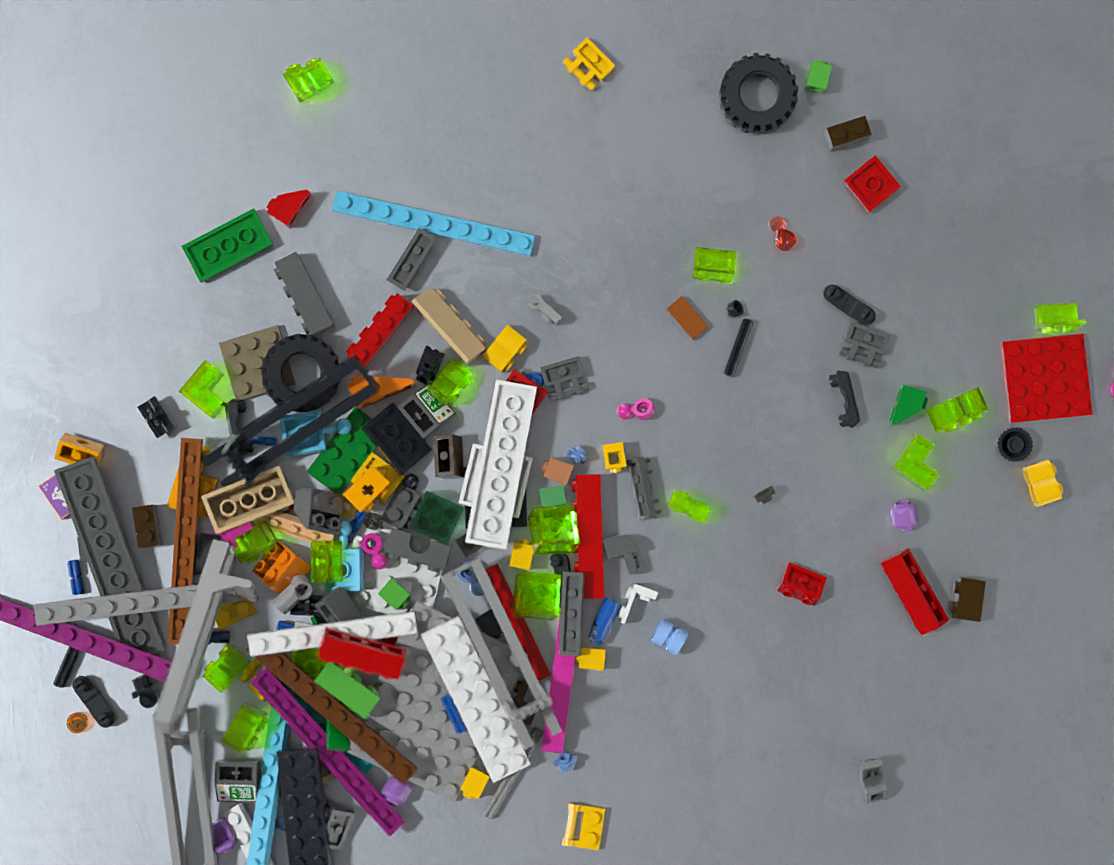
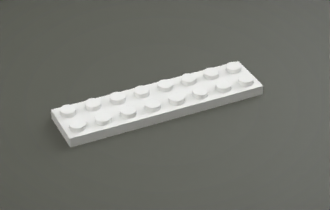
[465,379,537,550]
[421,616,531,783]

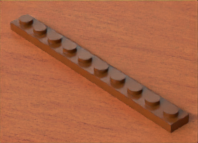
[167,438,203,644]

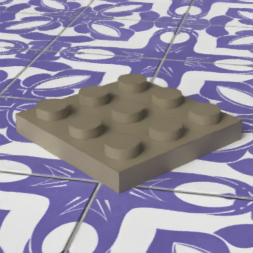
[219,325,296,401]

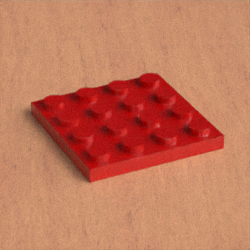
[1001,334,1093,423]

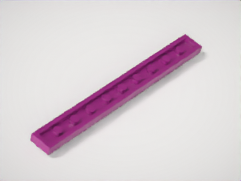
[0,598,172,682]
[250,668,405,837]

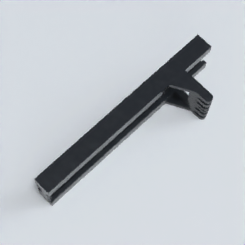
[201,354,380,487]

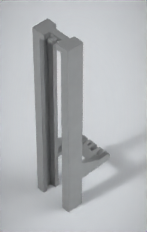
[153,539,259,736]
[440,558,562,750]
[153,707,218,865]

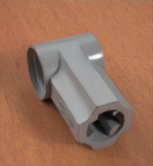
[272,574,312,614]

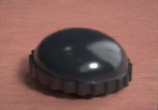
[997,427,1033,462]

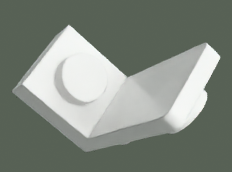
[618,583,658,624]

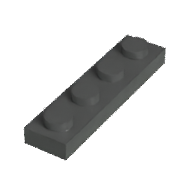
[559,572,585,656]

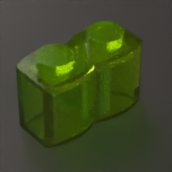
[426,357,472,406]
[667,491,711,523]
[231,521,278,565]

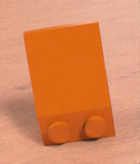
[347,375,417,410]

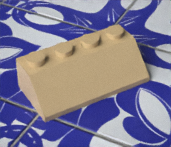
[411,288,486,366]
[201,466,294,535]

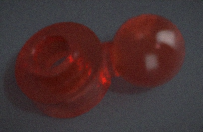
[769,216,796,251]

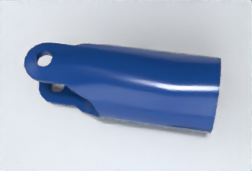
[588,597,622,645]

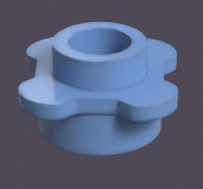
[567,445,587,464]
[553,752,578,772]

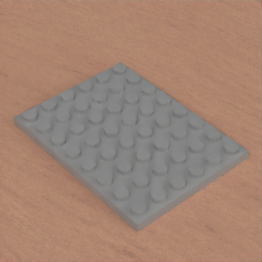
[347,600,528,802]

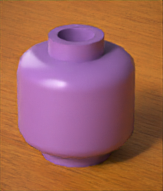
[890,499,919,531]
[381,776,412,807]

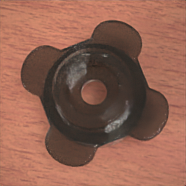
[363,513,383,530]

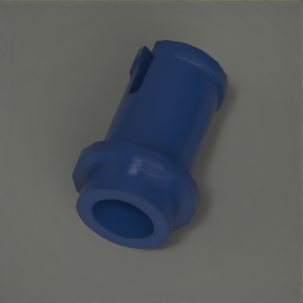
[208,631,230,645]

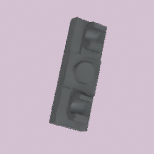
[387,228,437,291]
[627,456,661,521]

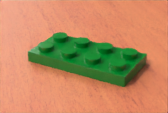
[181,208,273,283]
[306,407,376,495]

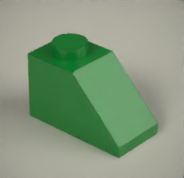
[888,384,928,426]

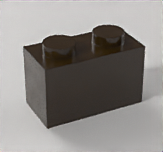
[824,115,872,152]
[433,434,464,479]
[132,504,163,549]
[950,577,986,622]

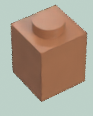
[541,457,574,486]

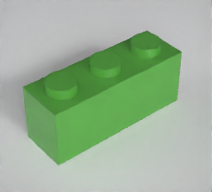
[315,663,380,719]

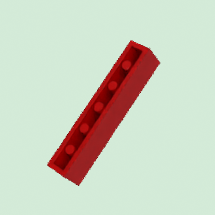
[572,474,604,599]

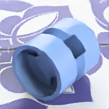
[650,619,689,656]

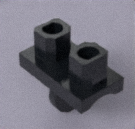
[415,345,445,384]
[137,396,175,438]
[290,595,325,616]
[131,675,159,708]

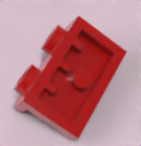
[777,562,827,606]

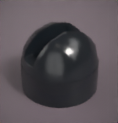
[726,300,744,318]
[401,473,419,491]

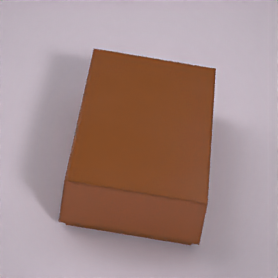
[666,296,709,340]

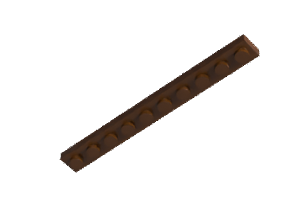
[246,646,418,785]

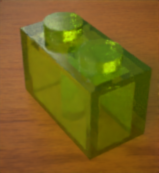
[202,645,252,693]

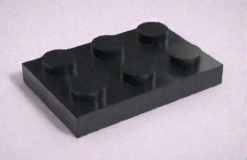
[361,402,432,476]

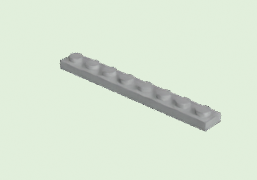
[34,584,198,626]

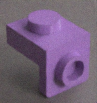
[212,817,236,854]

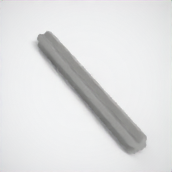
[483,727,543,820]

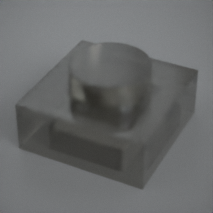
[752,486,776,505]
[455,533,483,558]

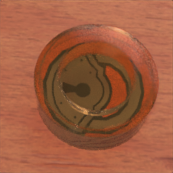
[66,712,89,733]

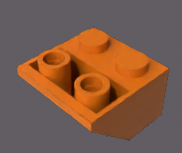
[252,538,312,594]

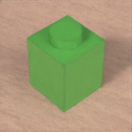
[804,60,832,94]
[378,578,411,610]

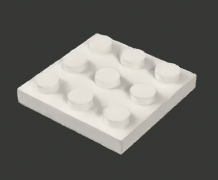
[458,443,533,518]

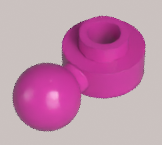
[617,398,655,420]
[361,533,388,570]

